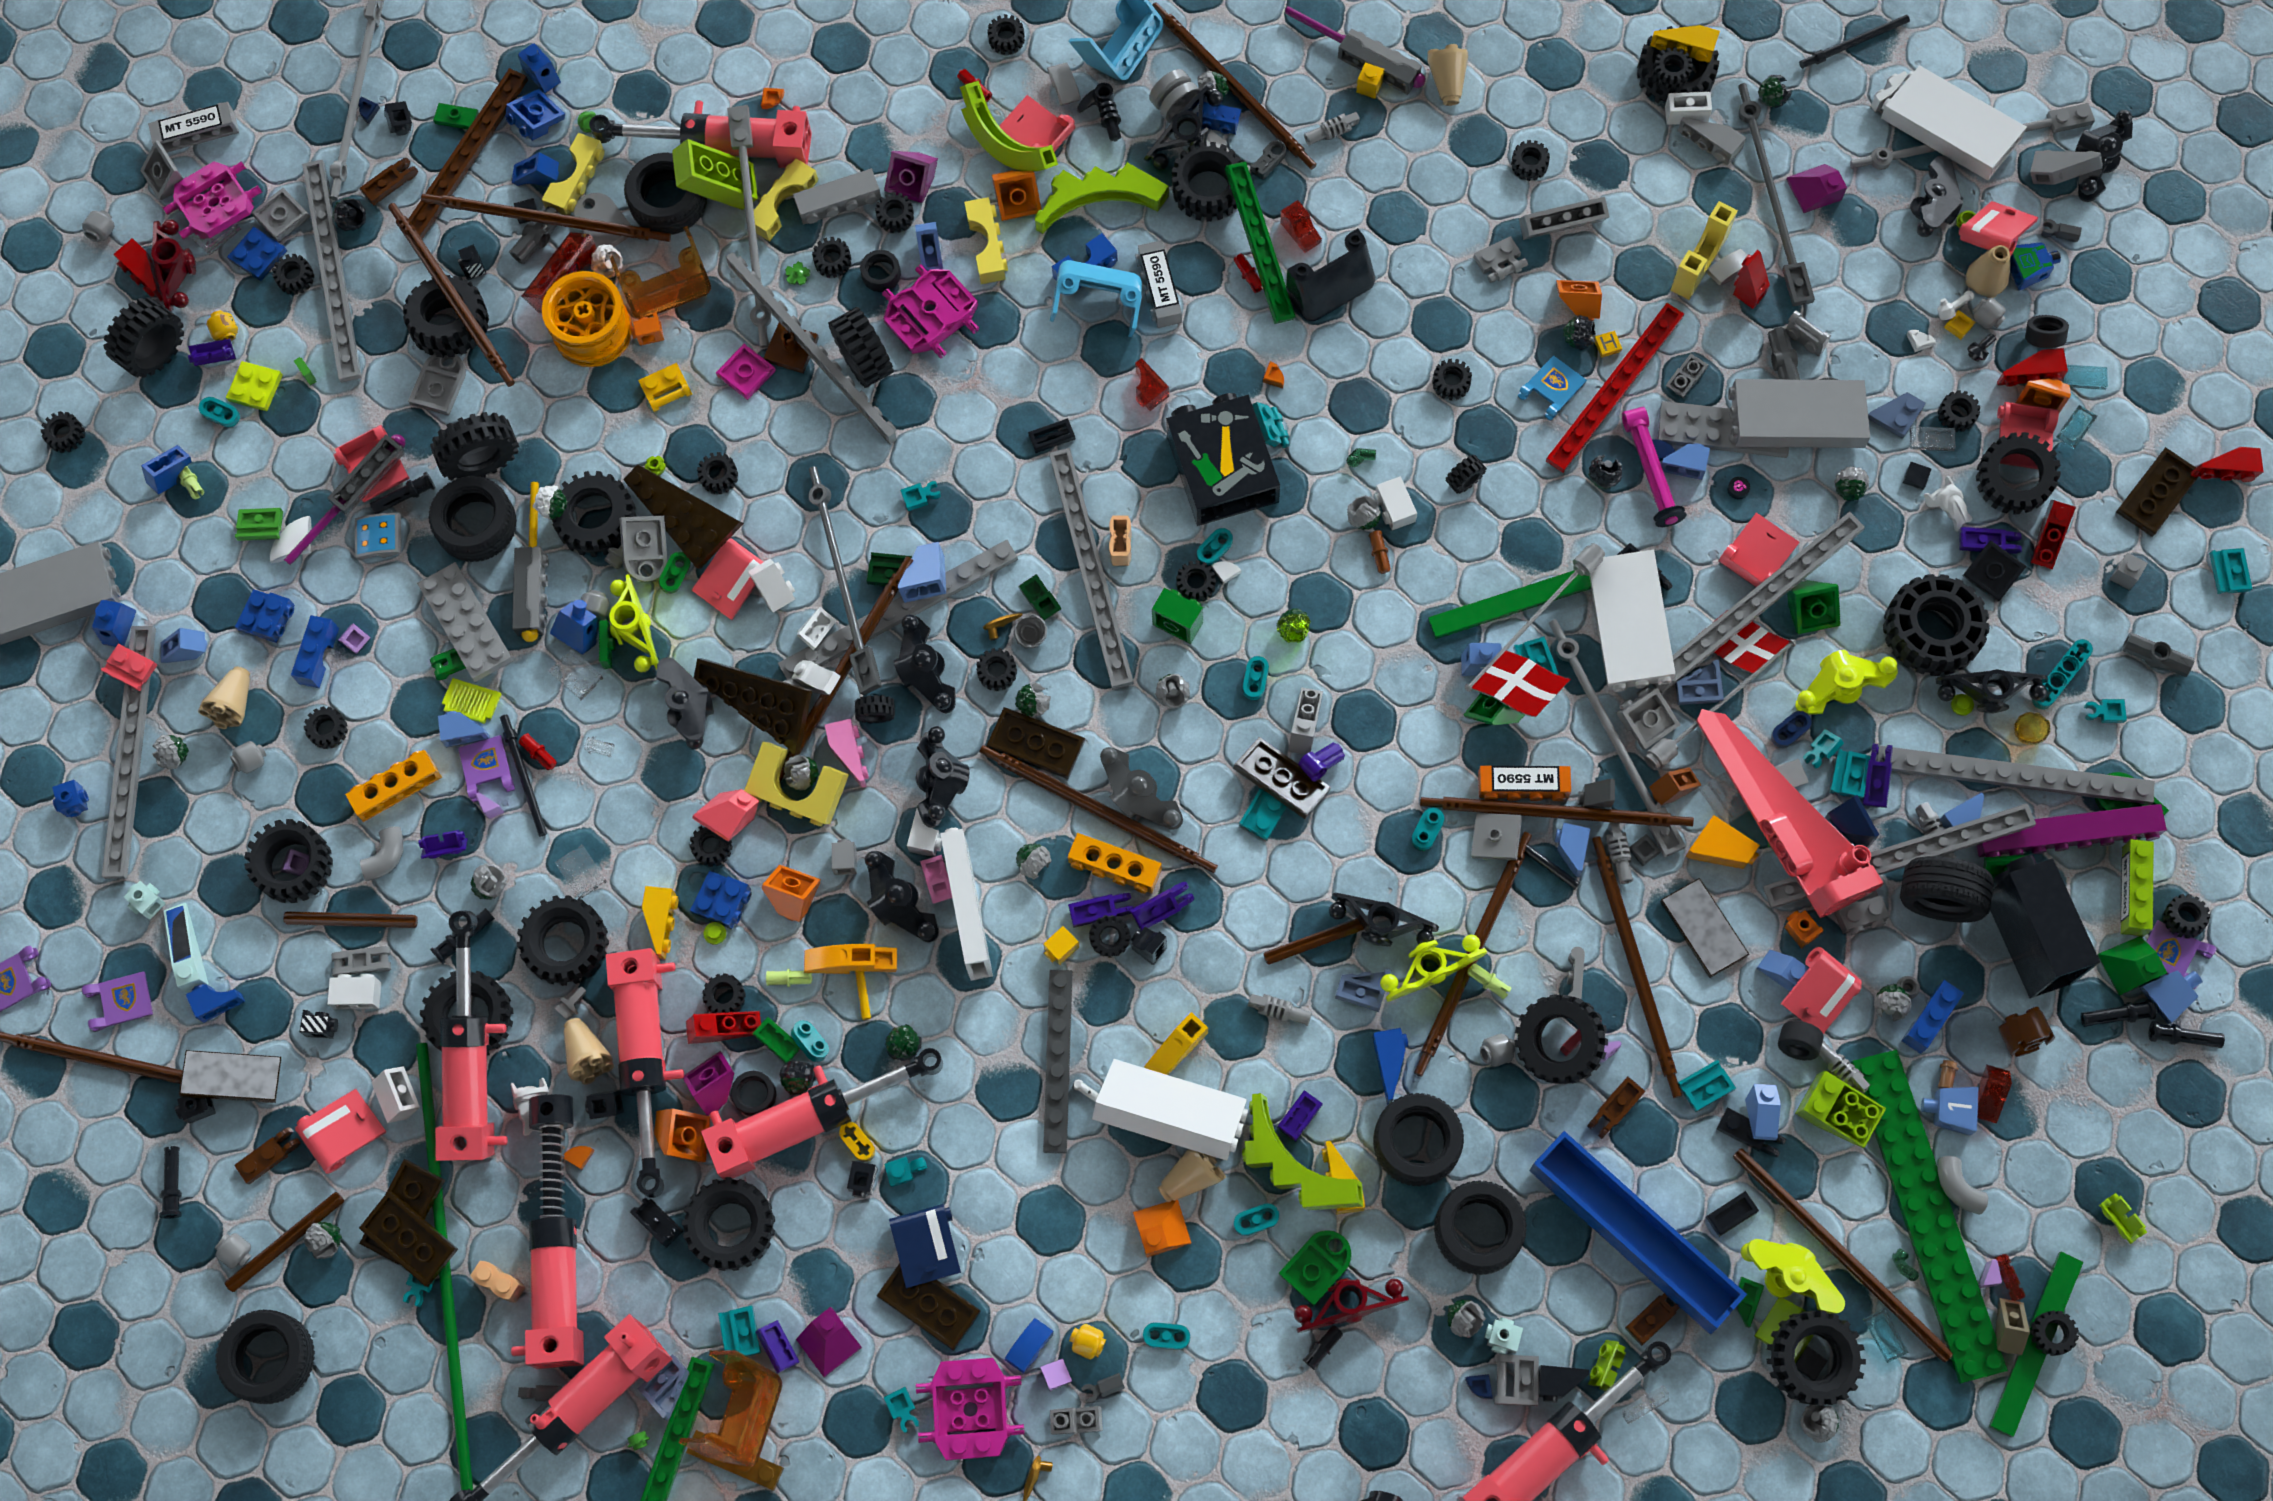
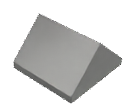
[140,141,184,200]

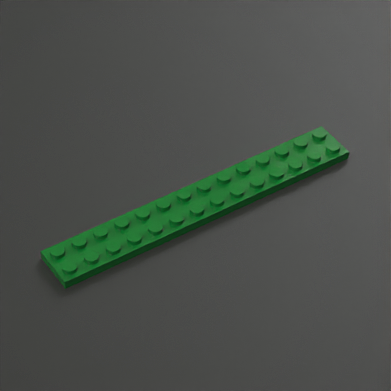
[1851,1049,2008,1384]

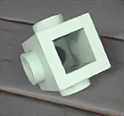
[124,881,166,919]
[1484,1317,1523,1355]

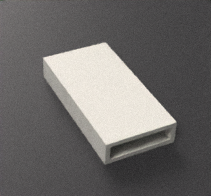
[1881,65,2027,181]
[1589,549,1676,692]
[940,828,993,981]
[1092,1059,1249,1161]

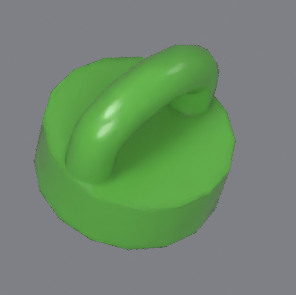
[577,111,596,133]

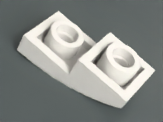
[1871,71,1907,112]

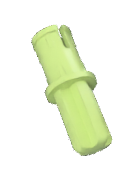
[178,466,204,499]
[1467,963,1511,999]
[766,969,812,987]

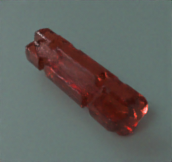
[1995,1254,2025,1301]

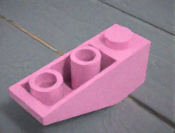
[825,719,869,788]

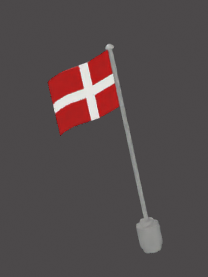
[1465,543,1605,718]
[1644,610,1796,770]

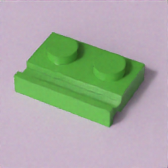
[235,508,283,541]

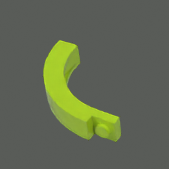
[960,81,1058,172]

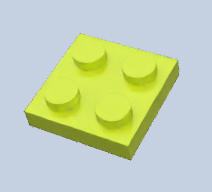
[226,361,283,411]

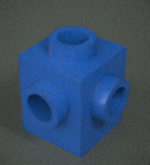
[52,779,89,817]

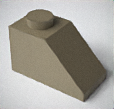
[1995,1298,2030,1355]

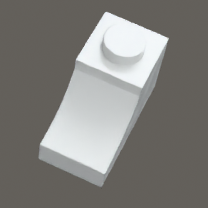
[791,660,841,695]
[907,809,942,857]

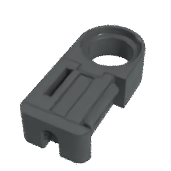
[1250,140,1286,179]

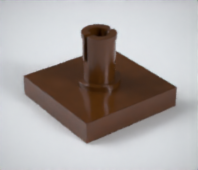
[763,323,819,374]

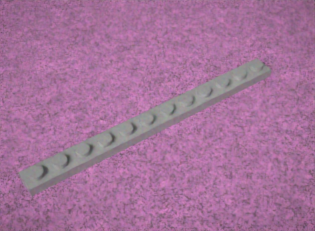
[302,160,362,383]
[726,252,897,445]
[1049,448,1134,690]
[1652,512,1865,694]
[778,540,1018,680]
[102,626,156,879]
[1877,746,2155,805]
[1763,803,2036,909]

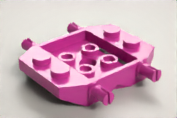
[162,161,263,240]
[882,264,979,359]
[916,1358,1025,1461]

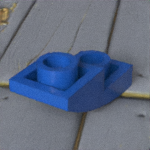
[1005,1318,1054,1373]

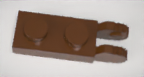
[360,158,418,206]
[1587,1076,1646,1139]
[234,1127,301,1184]
[1625,1293,1680,1346]

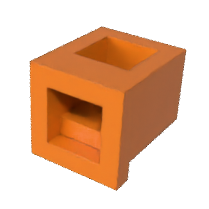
[630,312,665,346]
[1784,910,1824,949]

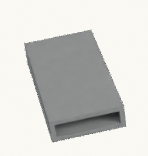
[1728,379,1870,448]
[0,541,121,645]

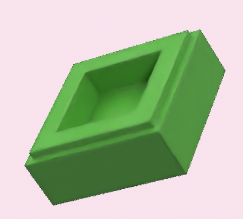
[294,357,317,385]

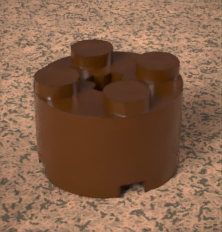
[1998,1007,2055,1057]

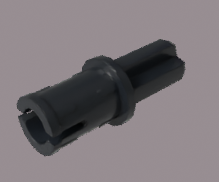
[1303,1325,1343,1370]

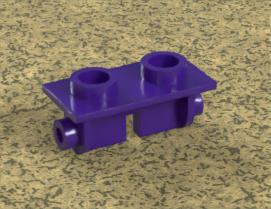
[188,339,236,366]
[418,830,468,859]

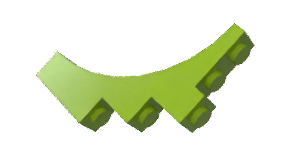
[1034,162,1169,234]
[1242,1093,1363,1211]

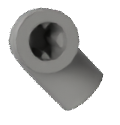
[360,827,403,881]
[1937,1156,1988,1215]

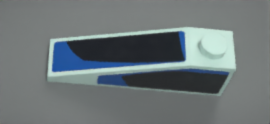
[164,903,209,993]

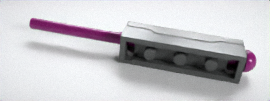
[1284,6,1426,95]
[284,434,406,565]

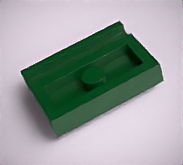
[867,552,912,586]

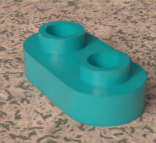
[198,397,240,427]
[1197,528,1233,566]
[1243,656,1269,700]
[1412,808,1445,851]
[791,1020,829,1062]
[1234,1203,1279,1236]
[1143,1322,1190,1350]

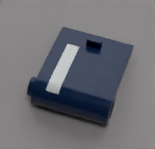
[889,1204,961,1288]

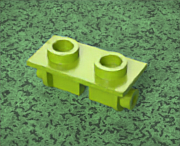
[2099,1193,2147,1244]
[1588,1340,1626,1392]

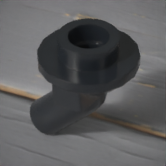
[1967,334,1996,362]

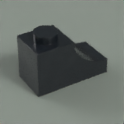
[1131,926,1167,965]

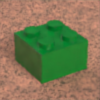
[1151,588,1203,645]

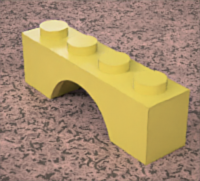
[542,133,604,216]
[754,158,818,242]
[964,197,1008,284]

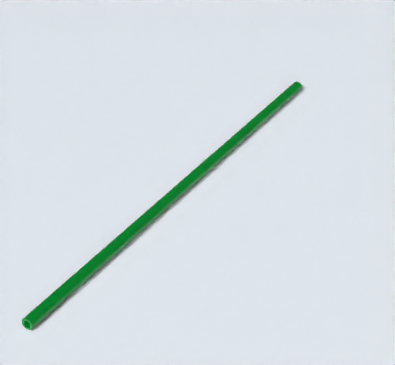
[416,1043,473,1491]

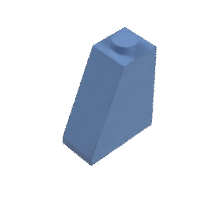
[898,542,946,603]

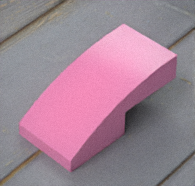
[920,855,952,904]

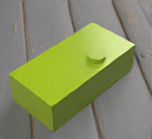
[672,139,758,210]

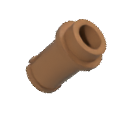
[1938,1060,1959,1089]

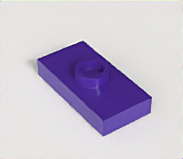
[1277,1090,1323,1142]
[756,1320,799,1374]

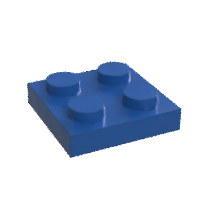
[227,226,287,281]

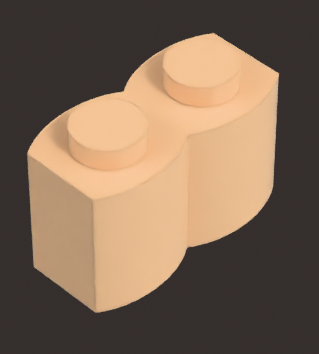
[1109,515,1132,566]
[470,1261,525,1303]

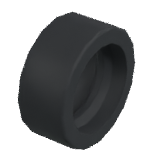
[860,250,901,292]
[2025,315,2069,349]
[731,1070,777,1116]

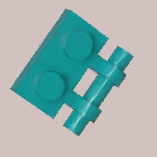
[1252,402,1290,448]

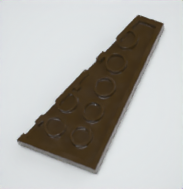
[623,464,744,569]
[693,658,812,755]

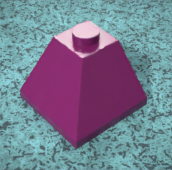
[884,151,938,203]
[1786,164,1847,213]
[683,1051,735,1116]
[796,1307,862,1377]

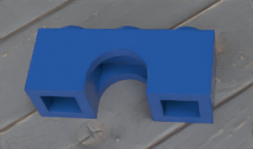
[1051,233,1118,289]
[291,615,339,688]
[1901,980,1964,1054]

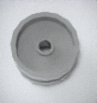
[1149,69,1201,123]

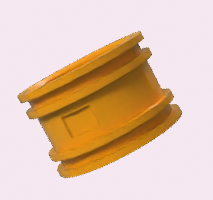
[541,271,632,367]

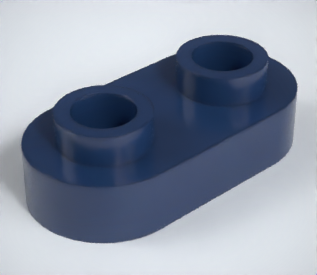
[1771,711,1812,748]

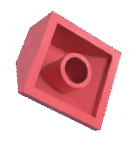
[692,789,759,842]

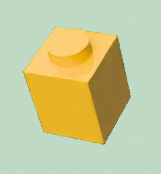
[1356,62,1384,99]
[1043,926,1080,965]

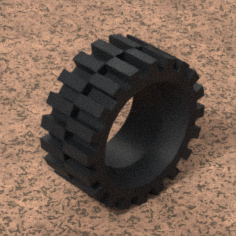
[1172,142,1242,222]
[103,298,184,378]
[828,307,894,388]
[1976,432,2061,515]
[244,819,333,903]

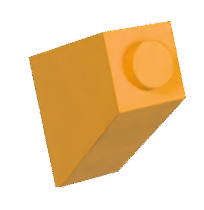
[1686,815,1760,869]

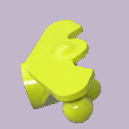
[609,574,658,673]
[1795,650,1898,715]
[1380,934,1488,1002]
[1740,1239,1845,1314]

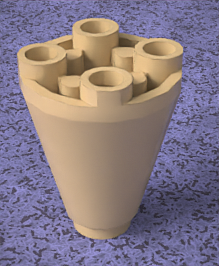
[1427,44,1468,106]
[1965,245,2010,298]
[198,666,250,729]
[564,1018,614,1085]
[1158,1149,1226,1202]

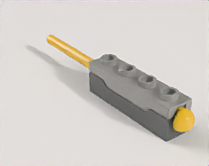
[512,482,548,642]

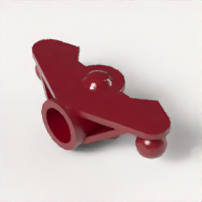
[151,219,196,312]
[1294,1278,1409,1333]

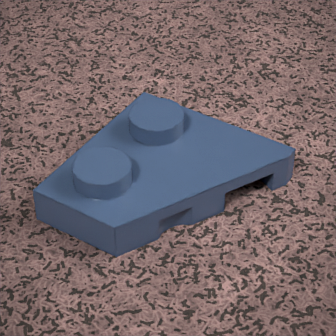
[1868,392,1926,439]
[1675,660,1724,705]
[1335,969,1392,1012]
[637,1354,690,1421]

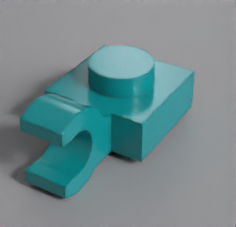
[884,1157,927,1187]

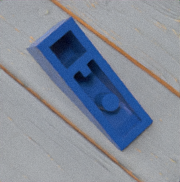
[1372,1028,1409,1105]

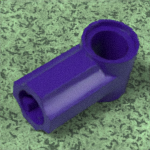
[1298,742,1345,782]

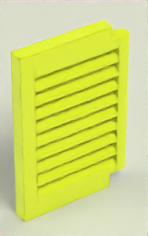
[442,678,502,724]

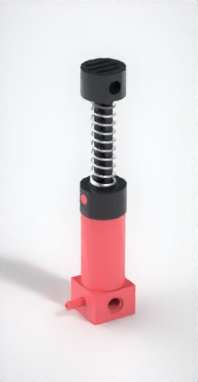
[511,1094,584,1369]

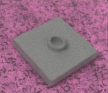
[251,188,310,242]
[1471,813,1522,860]

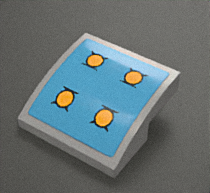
[355,513,401,561]

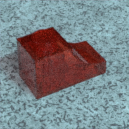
[1280,200,1322,253]
[1135,358,1169,411]
[1977,1064,2012,1124]

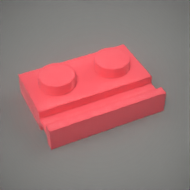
[101,643,157,691]

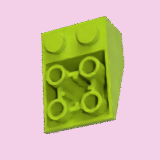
[1795,1070,1886,1148]

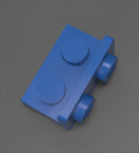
[1196,102,1241,135]

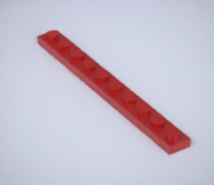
[1546,303,1684,473]

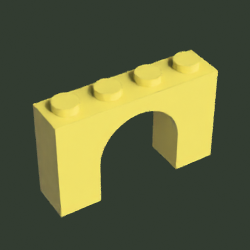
[1671,201,1738,300]
[744,742,849,827]

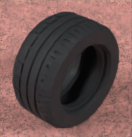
[624,152,707,235]
[428,476,517,562]
[1900,856,1994,923]
[1373,1093,1464,1186]
[1434,1180,1527,1275]
[215,1309,315,1404]

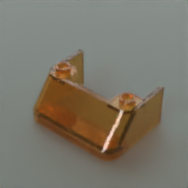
[609,226,711,319]
[679,1350,782,1467]

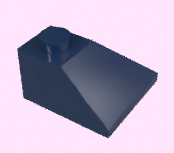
[1825,795,1879,848]

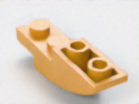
[804,944,897,974]

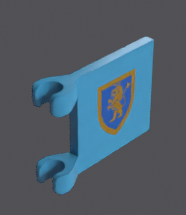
[1518,355,1587,421]

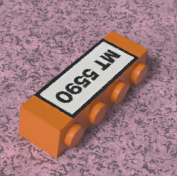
[1478,766,1571,801]

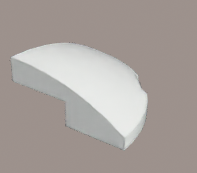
[270,516,312,563]

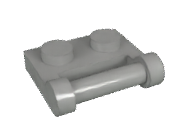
[1786,310,1831,356]
[1494,1354,1539,1406]

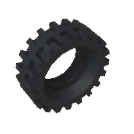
[1637,26,1720,104]
[430,412,519,481]
[552,471,637,557]
[517,895,609,986]
[420,971,514,1056]
[682,1177,775,1271]
[1766,1311,1866,1406]

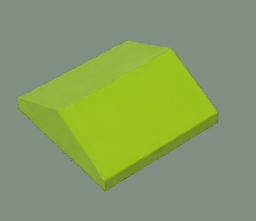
[1754,1298,1814,1364]

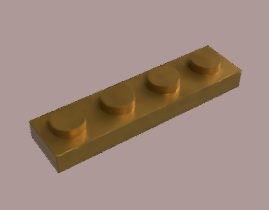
[686,1430,784,1491]

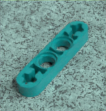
[2032,639,2093,710]

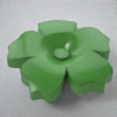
[785,261,810,285]

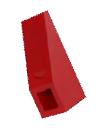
[113,238,163,301]
[1733,249,1770,309]
[1997,348,2068,387]
[2191,447,2264,482]
[2031,500,2076,570]
[686,1011,761,1044]

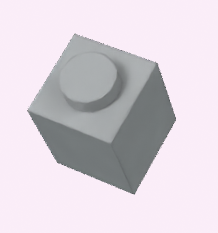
[2110,553,2148,590]
[832,839,857,875]

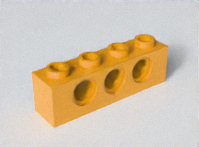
[345,749,442,822]
[1068,833,1162,894]

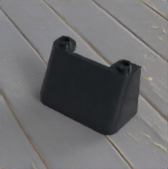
[1286,228,1375,321]

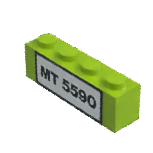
[2120,839,2154,937]

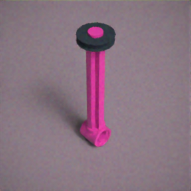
[1622,407,1687,528]

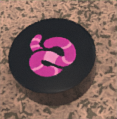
[1727,477,1750,499]

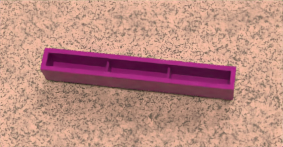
[1976,804,2167,857]

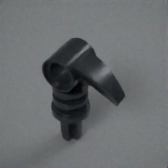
[1077,83,1121,142]

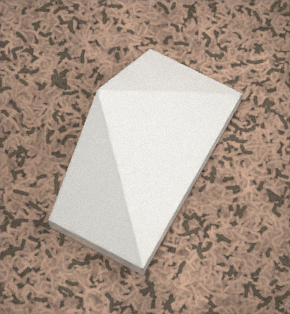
[797,607,836,650]

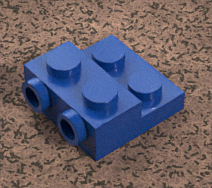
[505,89,565,141]
[235,589,295,643]
[690,870,752,929]

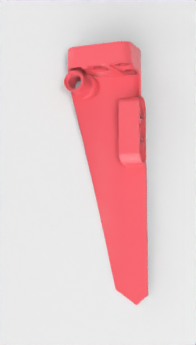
[1696,709,1884,918]

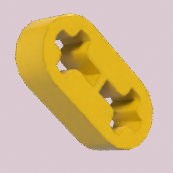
[839,1122,875,1162]

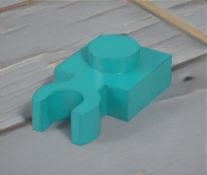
[900,481,941,511]
[2084,699,2127,723]
[1803,729,1844,769]
[403,1274,436,1307]
[883,1387,919,1433]

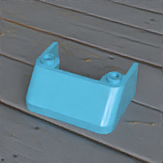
[1069,0,1163,80]
[1050,260,1142,337]

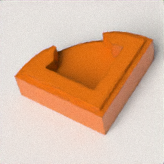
[761,88,785,109]
[1263,361,1284,388]
[563,1146,595,1170]

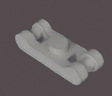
[331,946,391,977]
[1567,947,1585,999]

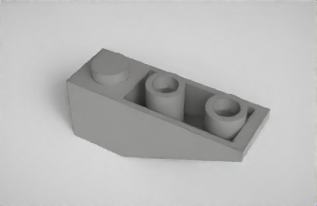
[1678,117,1746,165]
[2030,150,2103,185]
[1288,687,1323,755]

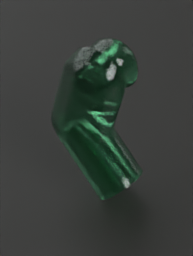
[1346,448,1376,467]
[1892,1248,1919,1281]

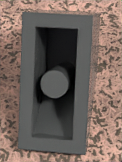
[1578,779,1615,809]

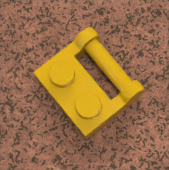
[638,362,693,412]

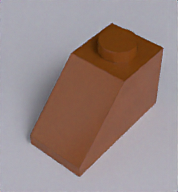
[1649,767,1702,806]

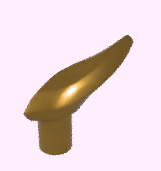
[983,613,1023,640]
[1023,1455,1053,1501]

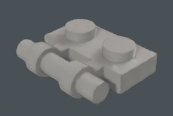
[1473,236,1528,283]

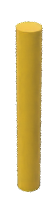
[855,971,871,1020]

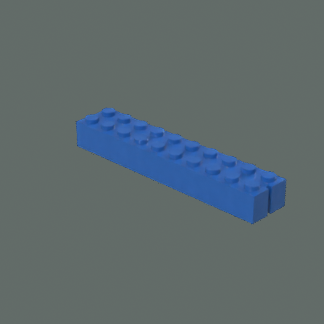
[1529,1131,1747,1335]

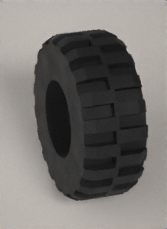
[1883,574,1990,676]

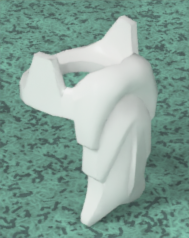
[1924,476,1972,532]
[510,1078,549,1136]

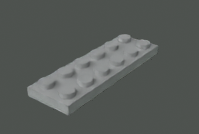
[1658,401,1789,458]
[417,562,514,682]

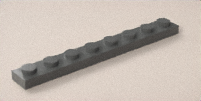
[1043,970,1073,1153]

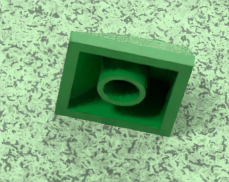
[1787,580,1841,634]
[1463,693,1525,725]
[2097,936,2167,996]

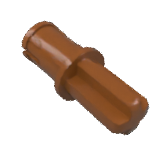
[1368,530,1391,574]

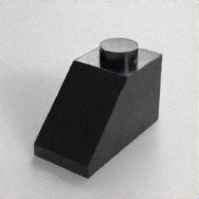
[1538,1365,1589,1403]

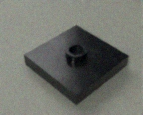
[1962,540,2027,602]

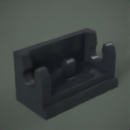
[630,1198,683,1248]

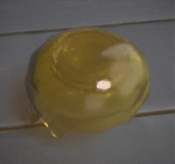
[2014,712,2050,746]

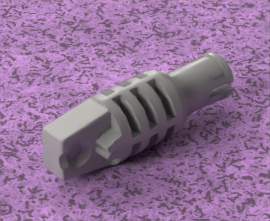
[1304,112,1360,146]
[1915,802,1957,858]
[1606,822,1633,884]
[1248,994,1312,1026]
[1819,1040,1870,1094]

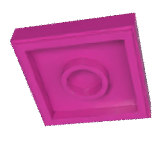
[716,344,776,400]

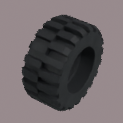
[403,275,489,358]
[1514,994,1608,1084]

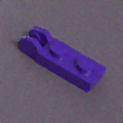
[1959,527,2022,554]
[1863,743,1893,808]
[1130,882,1194,931]
[1068,893,1134,928]

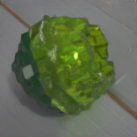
[1276,608,1311,643]

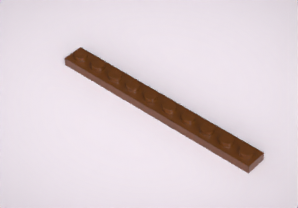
[409,68,528,239]

